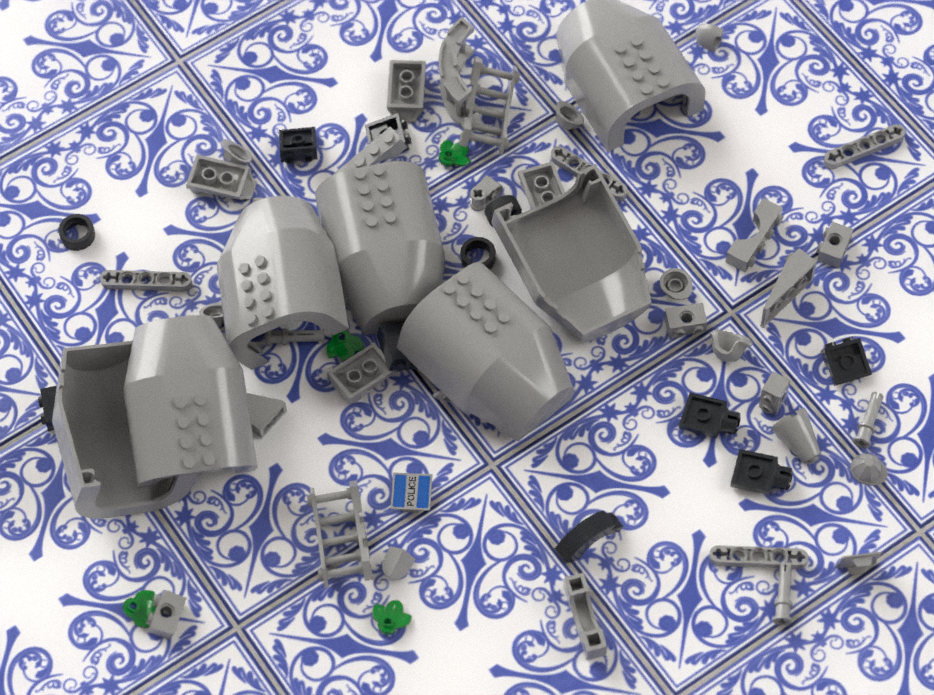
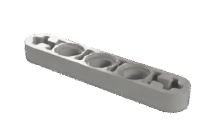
[823,124,905,169]
[551,146,627,201]
[100,270,193,291]
[709,545,809,569]

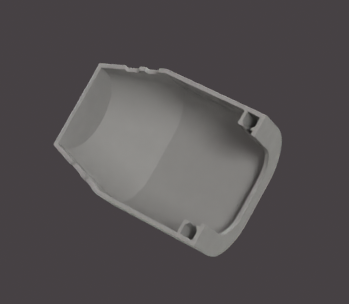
[556,0,706,152]
[315,161,446,335]
[491,164,651,341]
[217,196,349,370]
[397,262,574,441]
[123,315,258,488]
[52,341,198,519]

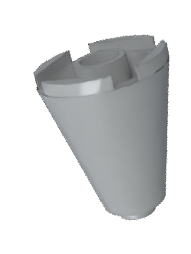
[771,408,821,465]

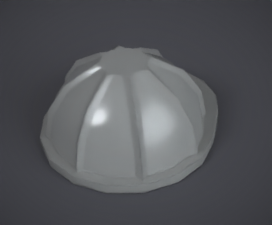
[556,101,584,130]
[221,139,252,166]
[660,268,693,300]
[199,302,224,327]
[850,453,888,486]

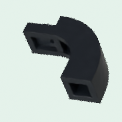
[554,510,624,563]

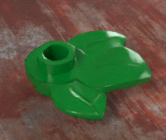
[438,140,471,167]
[326,330,365,362]
[122,590,163,628]
[372,600,412,635]

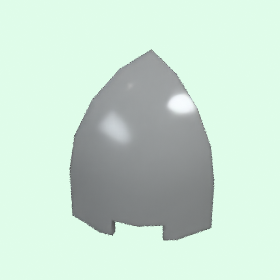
[695,23,724,53]
[382,546,415,580]

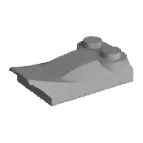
[387,60,426,123]
[186,154,257,200]
[518,161,565,209]
[327,343,397,403]

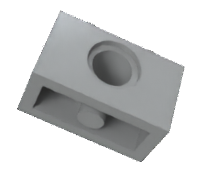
[816,222,854,268]
[664,303,708,338]
[758,371,790,415]
[146,590,187,640]

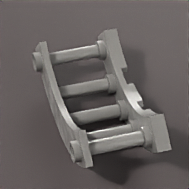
[439,17,475,126]
[460,57,520,155]
[307,480,373,588]

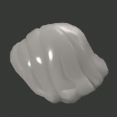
[710,329,753,362]

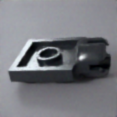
[679,392,741,438]
[731,449,793,495]

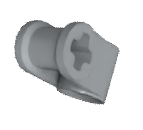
[470,175,503,211]

